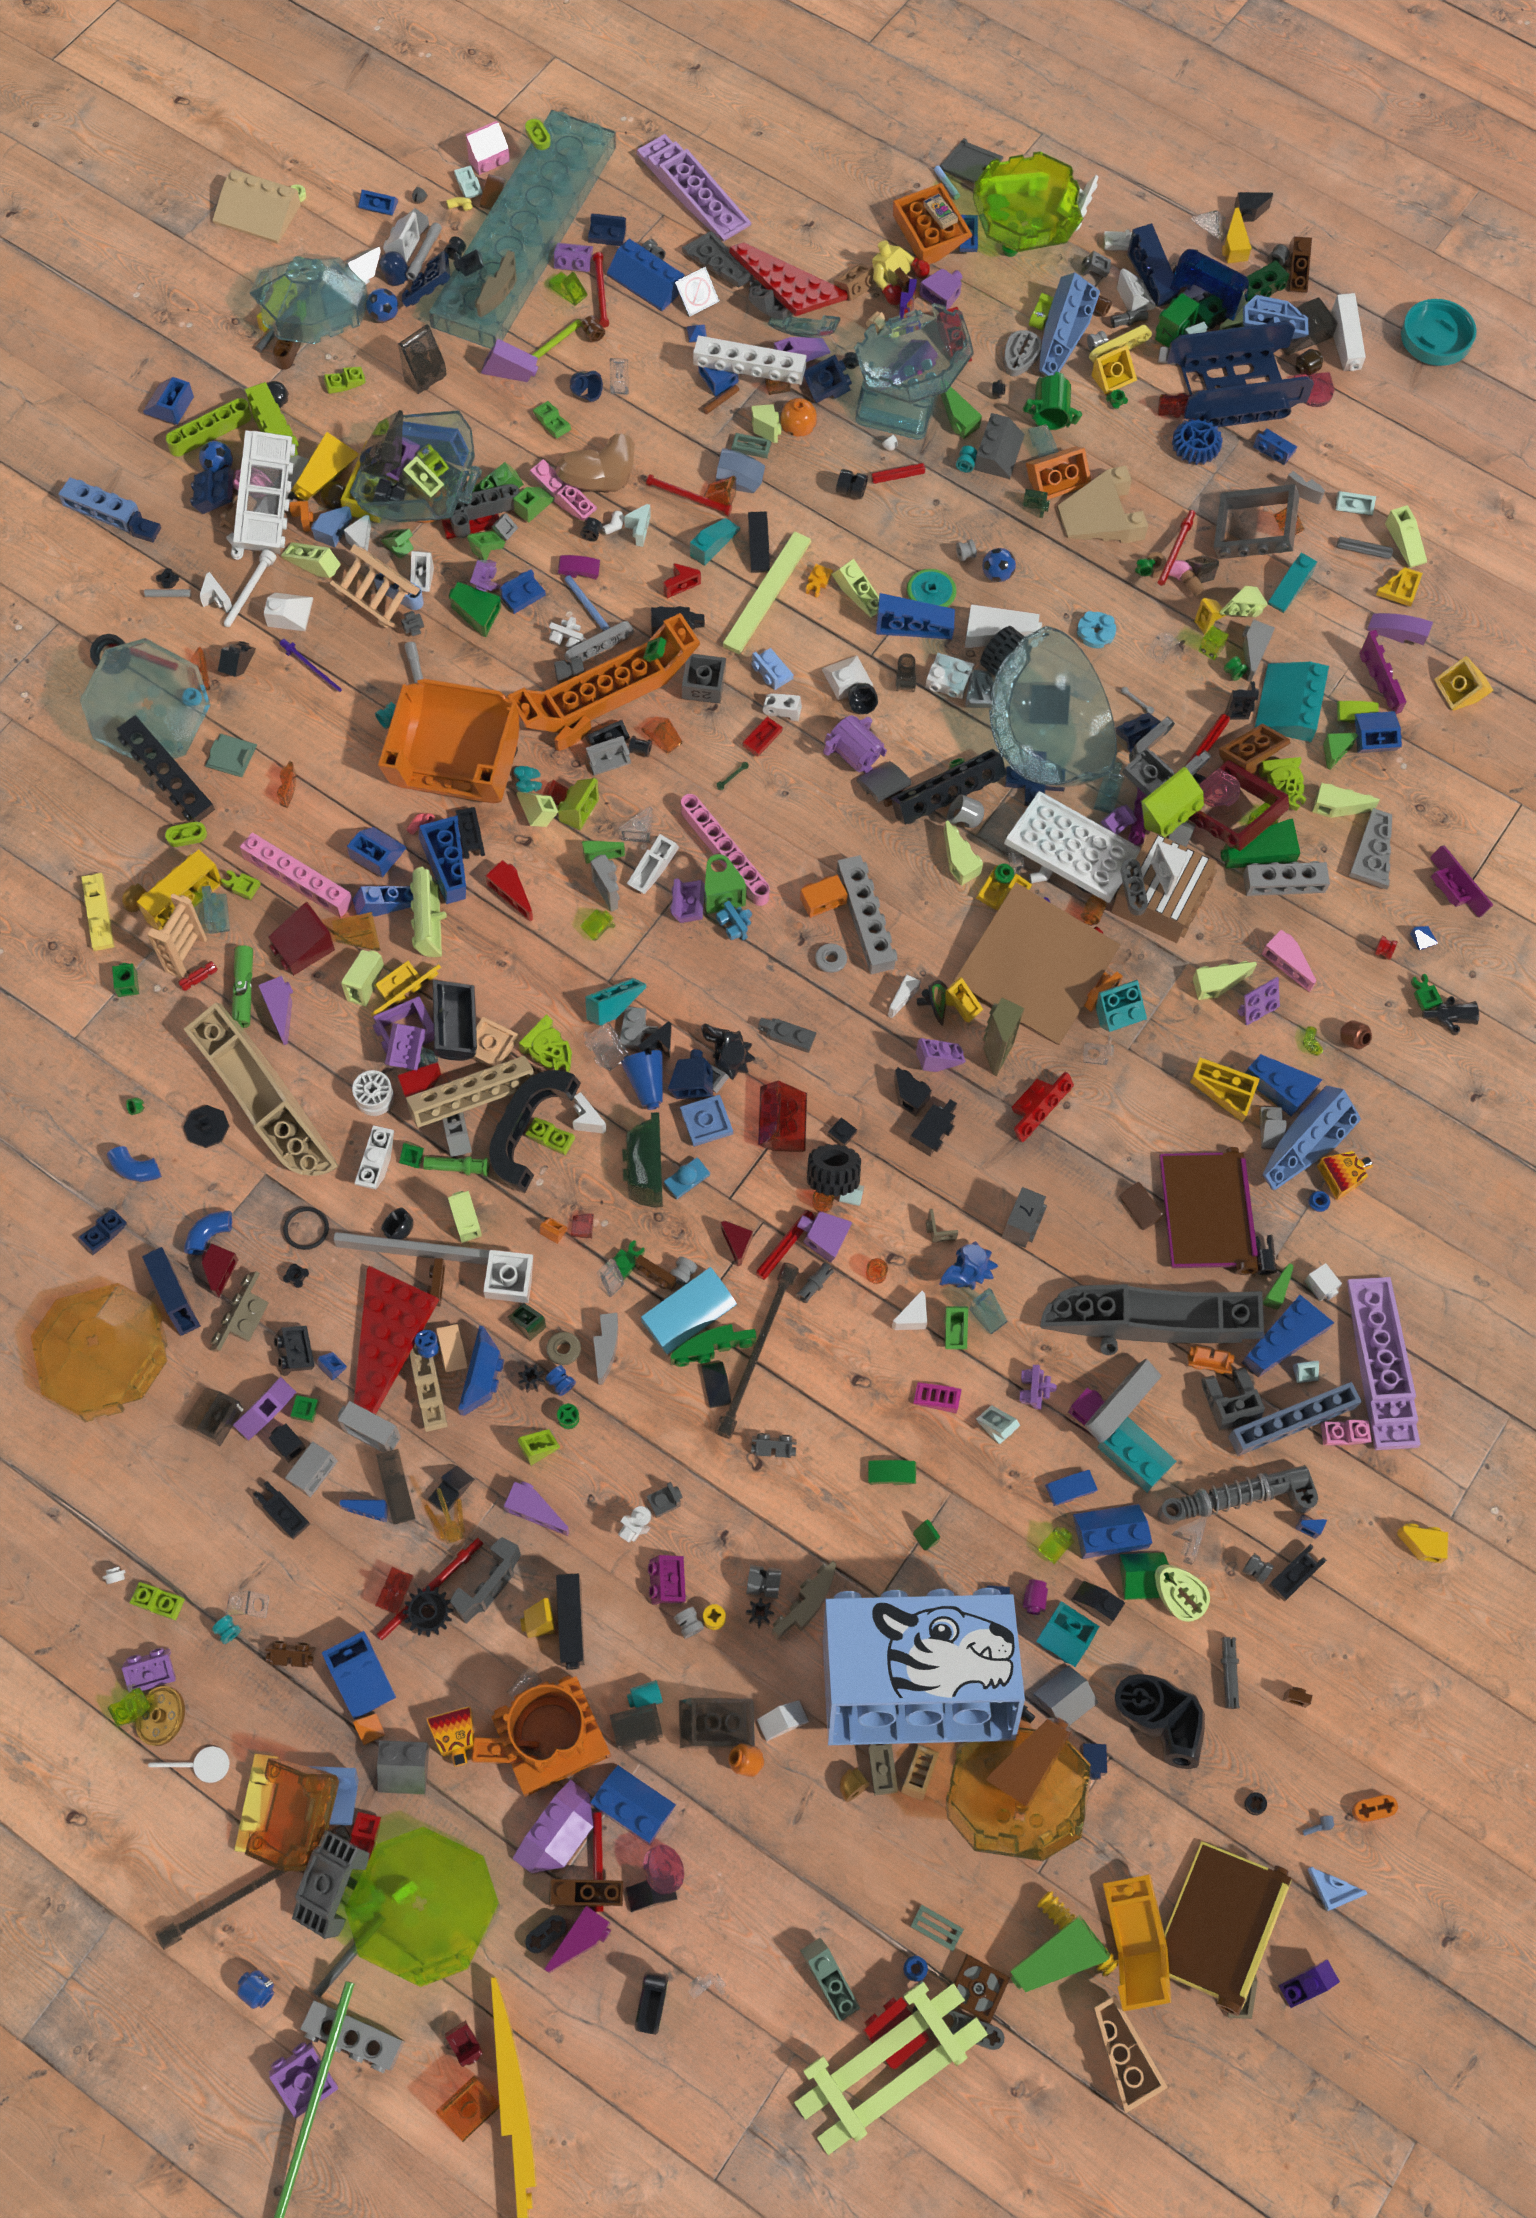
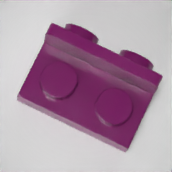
[648,1555,686,1605]

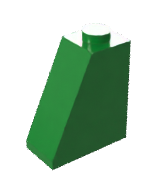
[449,582,501,637]

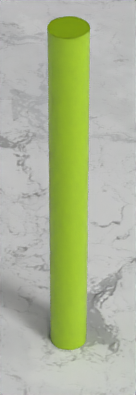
[532,319,582,360]

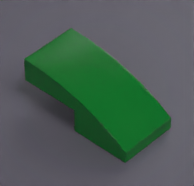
[868,1460,916,1485]

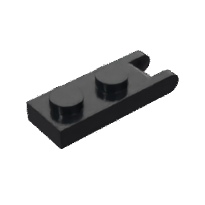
[455,807,485,859]
[1268,1544,1327,1602]

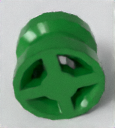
[1223,656,1248,681]
[557,1403,580,1430]

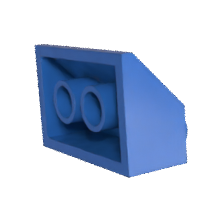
[1073,1504,1152,1559]
[590,1765,676,1846]

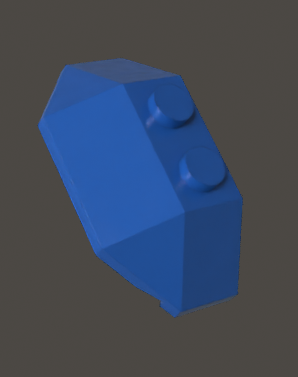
[458,1325,504,1416]

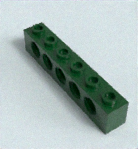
[1194,261,1290,330]

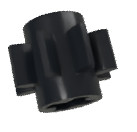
[518,1364,545,1393]
[746,1598,774,1629]

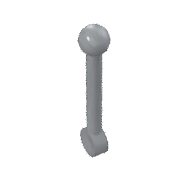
[1121,687,1154,715]

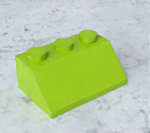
[1141,767,1204,837]

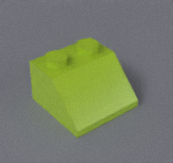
[557,778,599,830]

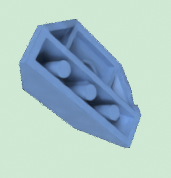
[1243,295,1309,339]

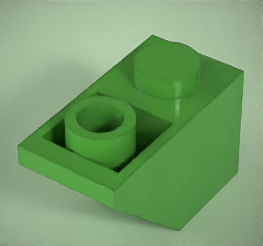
[513,487,554,523]

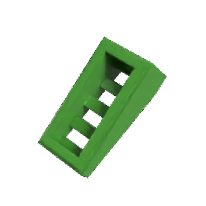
[582,841,625,864]
[1263,1264,1294,1310]

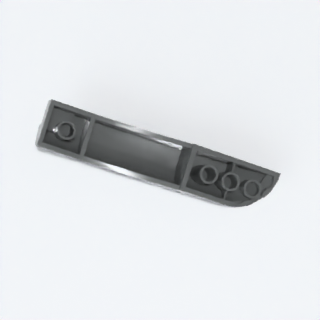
[1040,1284,1264,1343]

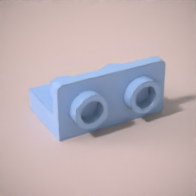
[751,648,794,690]

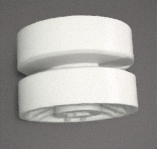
[352,1070,394,1116]

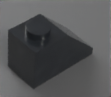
[1234,192,1273,222]
[1071,1581,1125,1626]

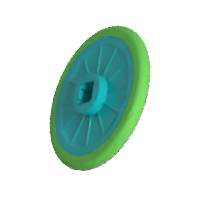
[907,569,956,607]

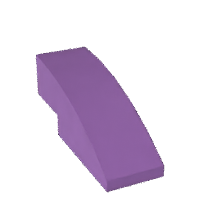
[1367,613,1433,646]

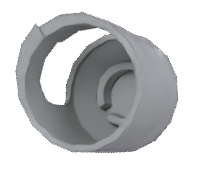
[946,795,984,828]

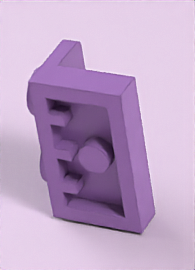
[554,243,593,272]
[470,560,500,592]
[122,1648,176,1695]

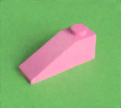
[1262,930,1316,992]

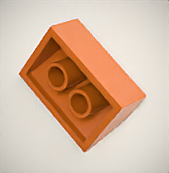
[1026,446,1091,501]

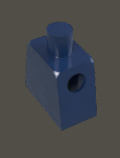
[668,1049,713,1099]

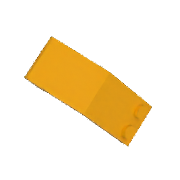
[1103,1874,1171,2012]

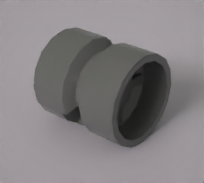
[554,657,584,685]
[746,1564,782,1599]

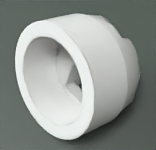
[881,434,898,451]

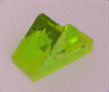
[549,272,588,306]

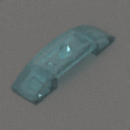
[768,313,841,338]

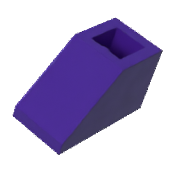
[1278,1959,1340,2008]

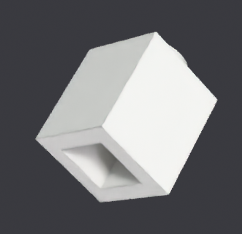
[1304,1263,1342,1301]

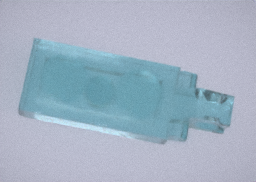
[1093,762,1124,814]

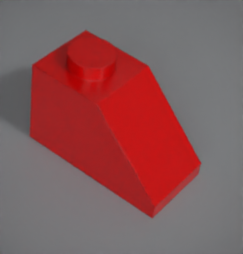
[398,1062,441,1105]

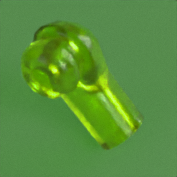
[1303,1026,1323,1056]

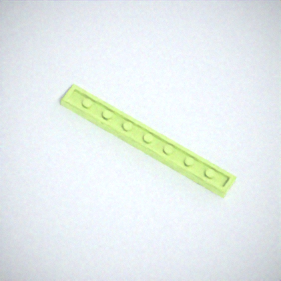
[723,531,811,655]

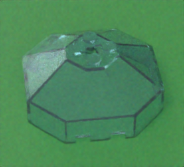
[250,252,368,344]
[854,303,974,404]
[80,638,211,765]

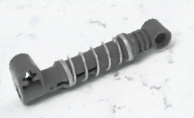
[1158,1465,1318,1525]

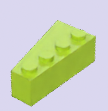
[245,382,299,457]

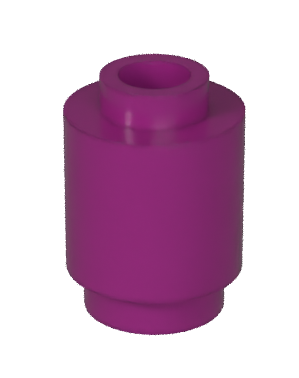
[1023,1579,1048,1615]

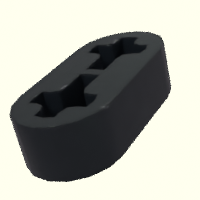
[525,1915,567,1954]

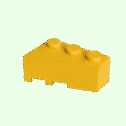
[1190,1057,1260,1123]

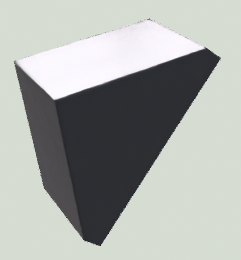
[626,1875,678,1913]

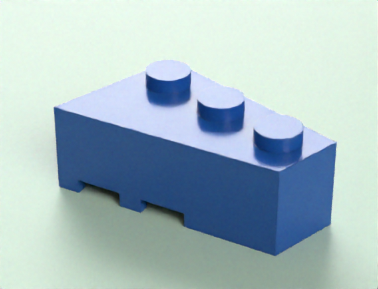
[1245,1054,1323,1117]

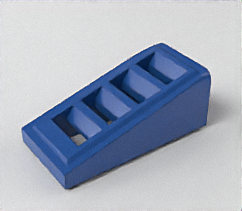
[340,1500,388,1522]

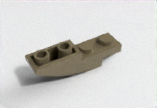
[475,250,517,317]
[772,1561,836,1640]

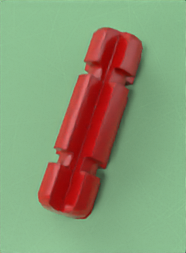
[178,961,218,991]

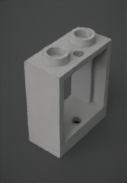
[338,1401,401,1456]

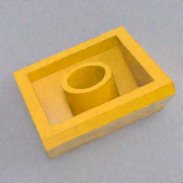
[1091,345,1137,394]

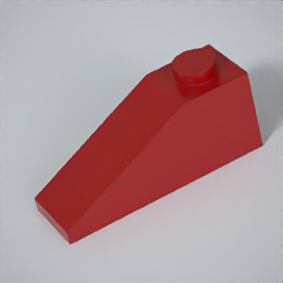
[485,860,533,922]

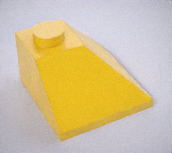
[1434,656,1494,711]

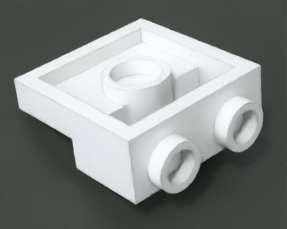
[925,653,974,699]

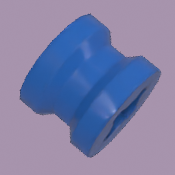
[415,1330,439,1358]

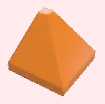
[353,1713,385,1746]

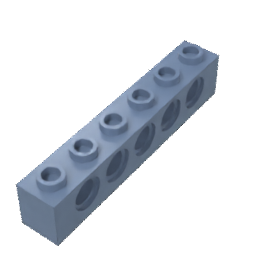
[1228,1382,1362,1456]

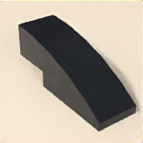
[748,511,770,573]

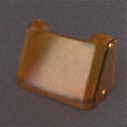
[245,1758,339,1871]

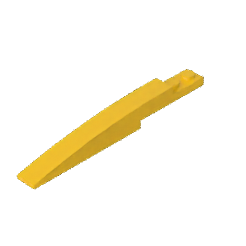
[491,1977,537,2218]

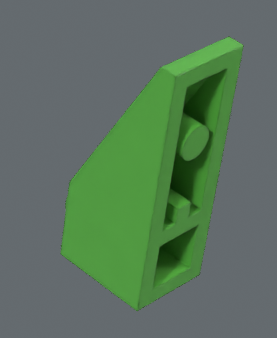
[941,381,982,439]

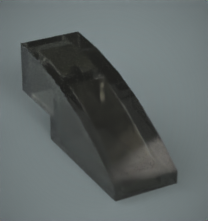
[376,1449,416,1525]

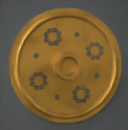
[135,1686,185,1746]

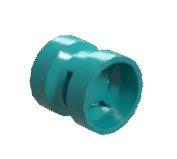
[956,446,978,473]
[375,702,396,729]

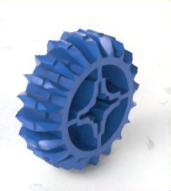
[1172,418,1223,465]

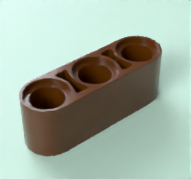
[273,316,304,370]

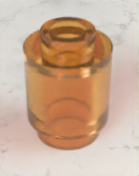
[1080,894,1106,926]

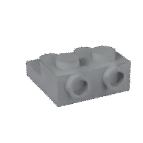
[591,854,620,912]

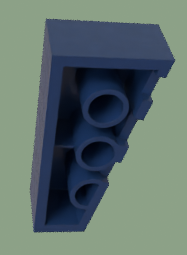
[1127,223,1180,307]

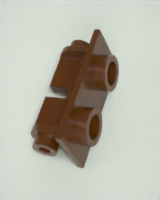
[265,1641,316,1668]

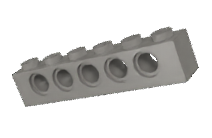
[837,855,898,974]

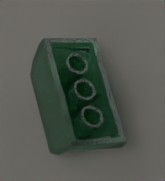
[622,1112,663,1208]

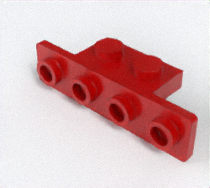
[1011,1072,1074,1143]

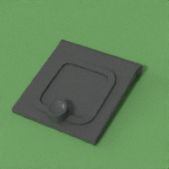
[940,138,1003,184]

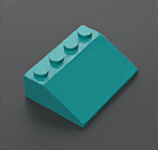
[1254,661,1329,742]

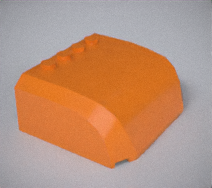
[378,679,519,804]

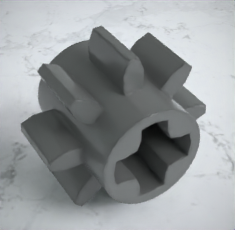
[401,611,424,636]

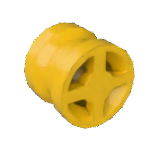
[703,1604,726,1630]

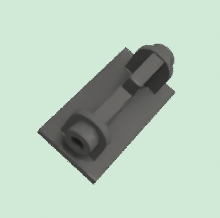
[751,1433,797,1458]

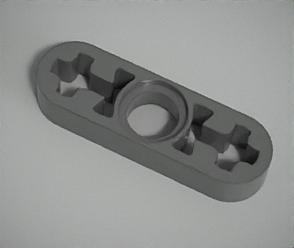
[1120,858,1148,916]

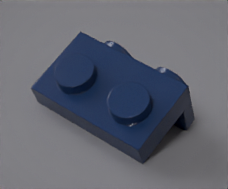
[1116,712,1161,752]

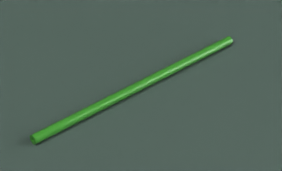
[274,1981,355,2218]

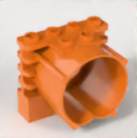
[491,1675,611,1798]

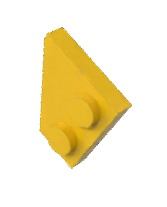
[1376,567,1423,607]

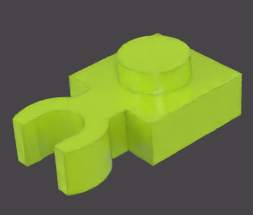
[221,870,261,901]

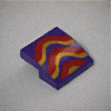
[898,279,917,331]

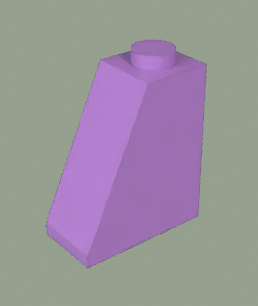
[481,338,538,382]

